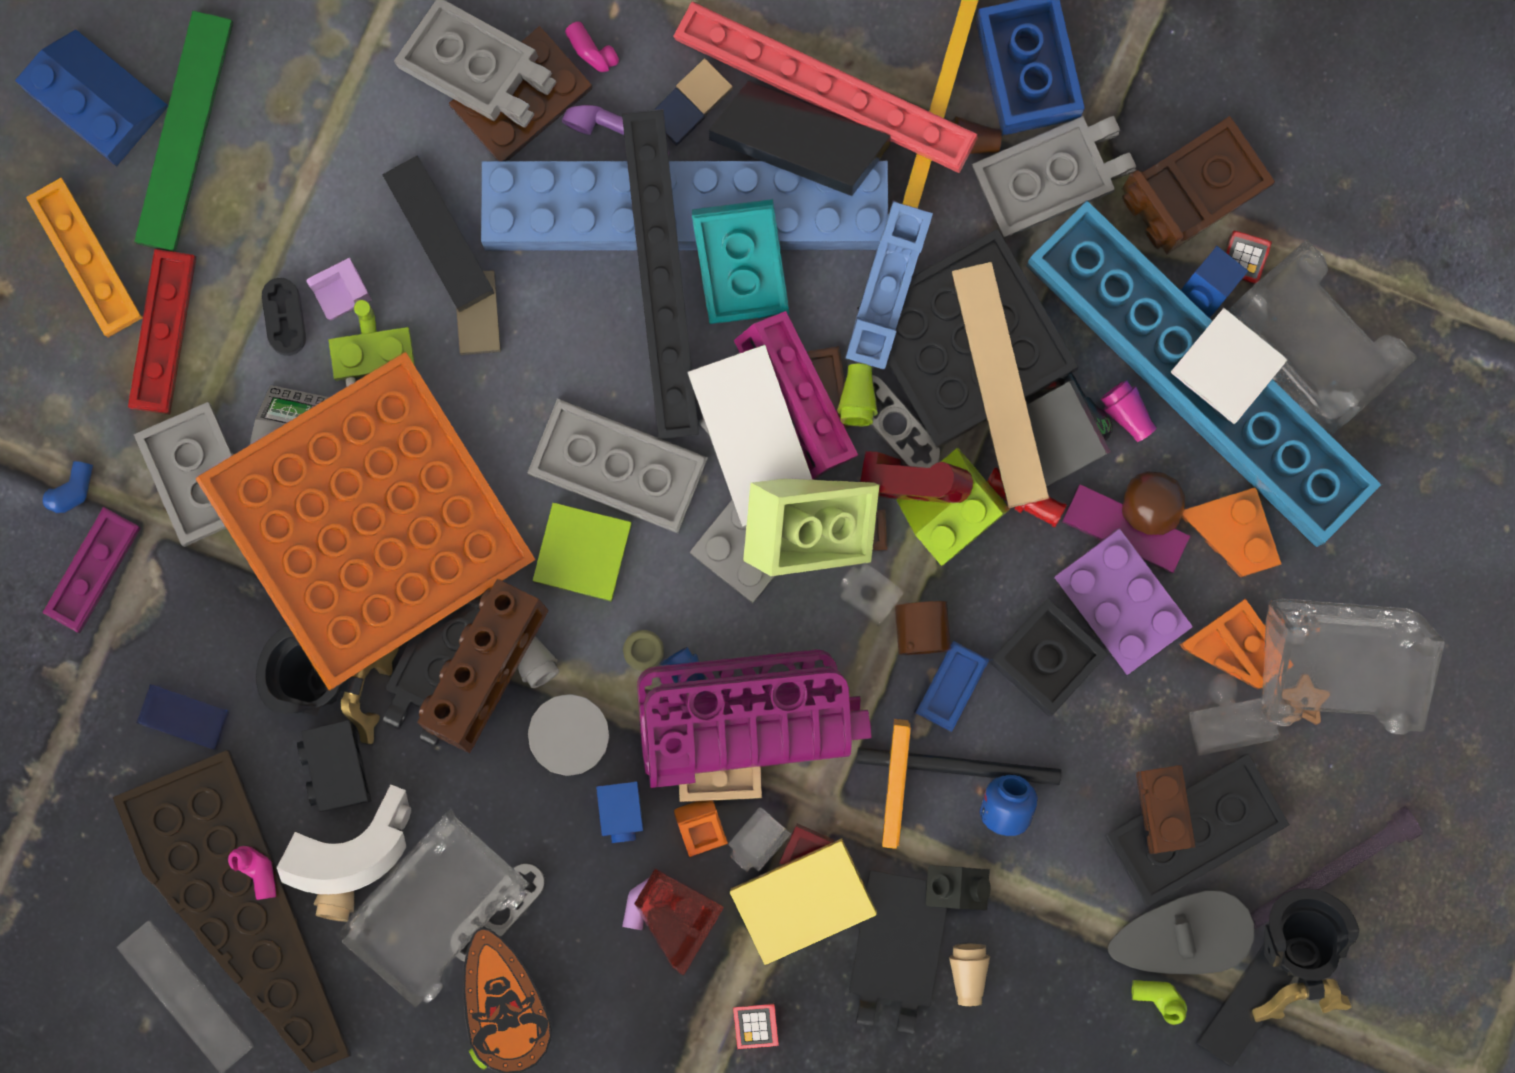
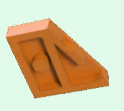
[1180,599,1293,690]

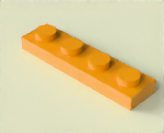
[26,177,143,338]

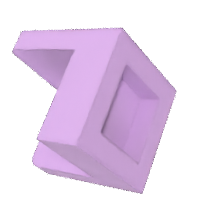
[306,258,372,321]

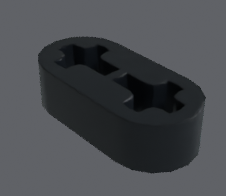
[262,278,306,356]

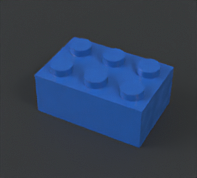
[975,0,1085,136]

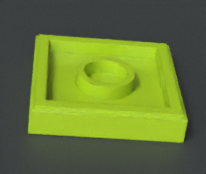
[533,503,632,602]

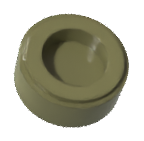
[623,630,664,671]

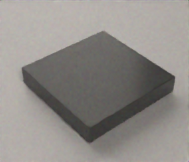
[1027,380,1111,487]

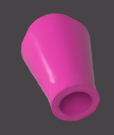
[1101,380,1157,442]

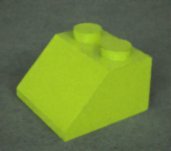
[896,447,1010,566]

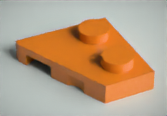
[1182,487,1281,578]

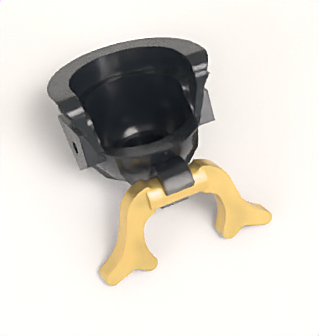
[256,626,398,744]
[1252,888,1359,1022]

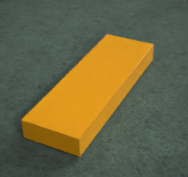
[882,719,911,849]

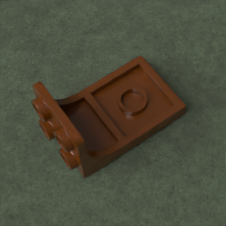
[1122,116,1275,255]

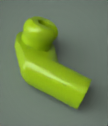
[1132,980,1187,1025]

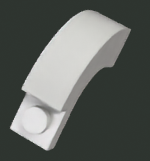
[277,785,411,894]

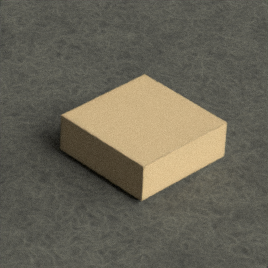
[676,58,733,116]

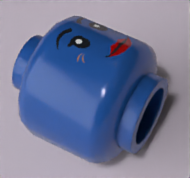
[980,775,1038,836]

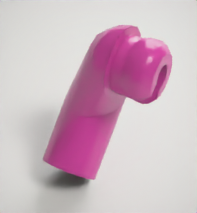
[565,21,619,72]
[228,846,277,900]

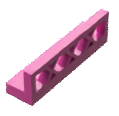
[734,311,858,480]

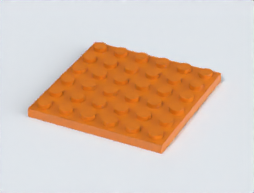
[195,352,536,690]

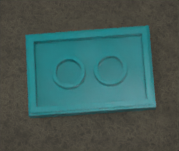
[692,199,789,324]

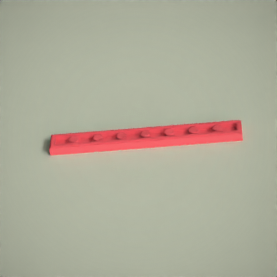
[674,2,978,173]

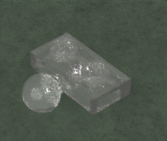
[1188,673,1279,756]

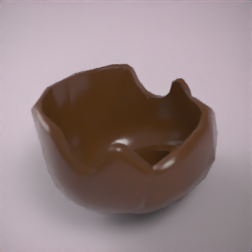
[1122,471,1185,535]

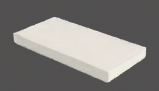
[687,345,812,527]

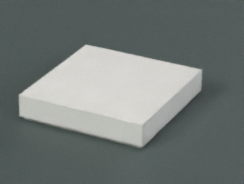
[1171,308,1288,424]

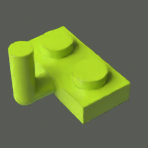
[328,300,415,381]

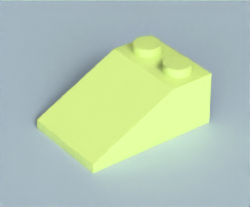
[743,479,879,576]

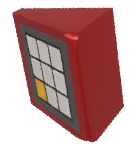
[1225,231,1272,285]

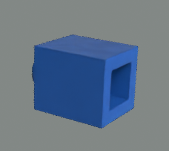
[1180,246,1248,319]
[596,782,644,843]

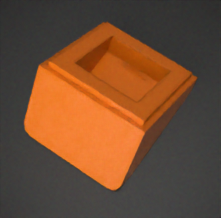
[674,800,728,857]

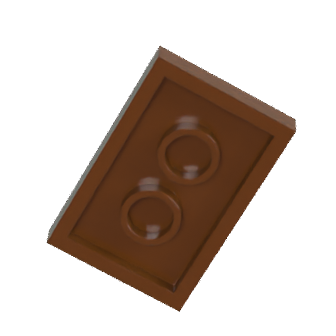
[449,26,593,161]

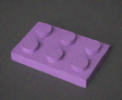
[1053,528,1193,675]

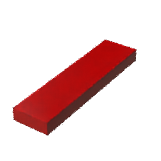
[128,249,197,415]

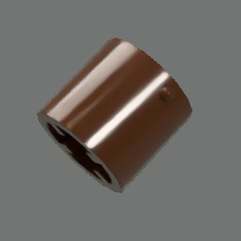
[895,601,951,655]

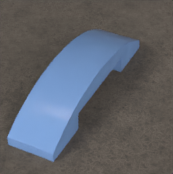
[846,201,933,370]

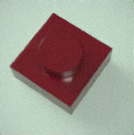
[780,823,834,865]

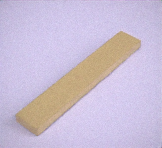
[952,262,1049,508]

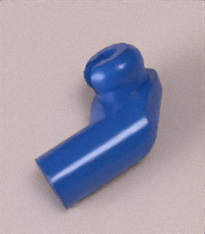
[42,461,93,513]

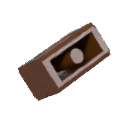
[1136,765,1195,854]

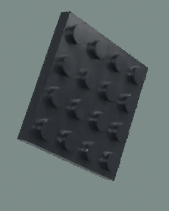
[857,229,1078,448]

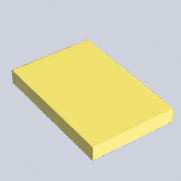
[730,838,877,965]

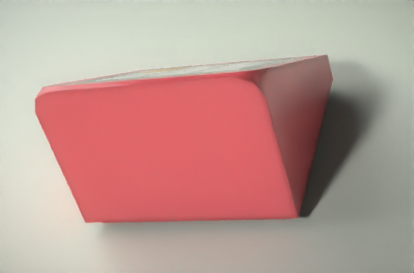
[733,1003,779,1049]

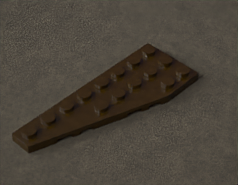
[113,750,351,1072]

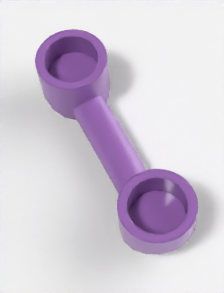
[562,105,669,156]

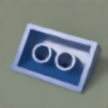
[15,29,168,167]

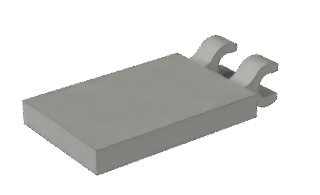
[394,0,557,128]
[972,116,1136,239]

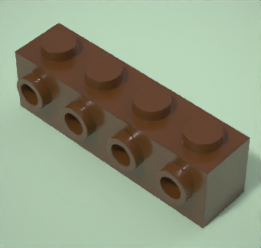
[417,579,549,754]

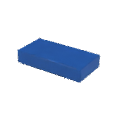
[915,641,989,732]

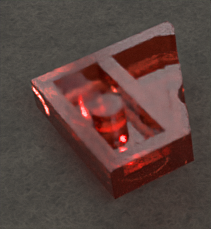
[634,868,724,975]

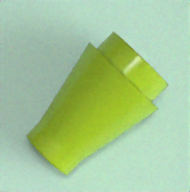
[837,363,878,426]

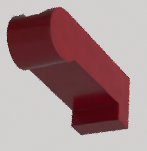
[860,451,973,503]

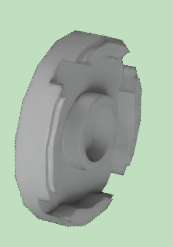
[528,694,610,776]

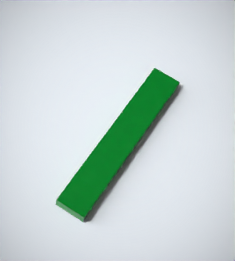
[134,11,233,252]

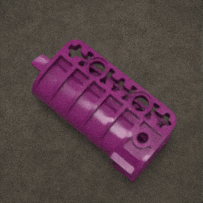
[637,649,872,788]

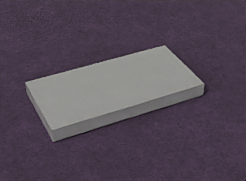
[527,398,708,534]

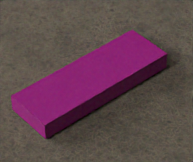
[1062,484,1190,574]
[42,507,141,633]

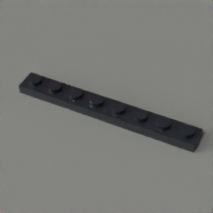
[622,109,699,439]

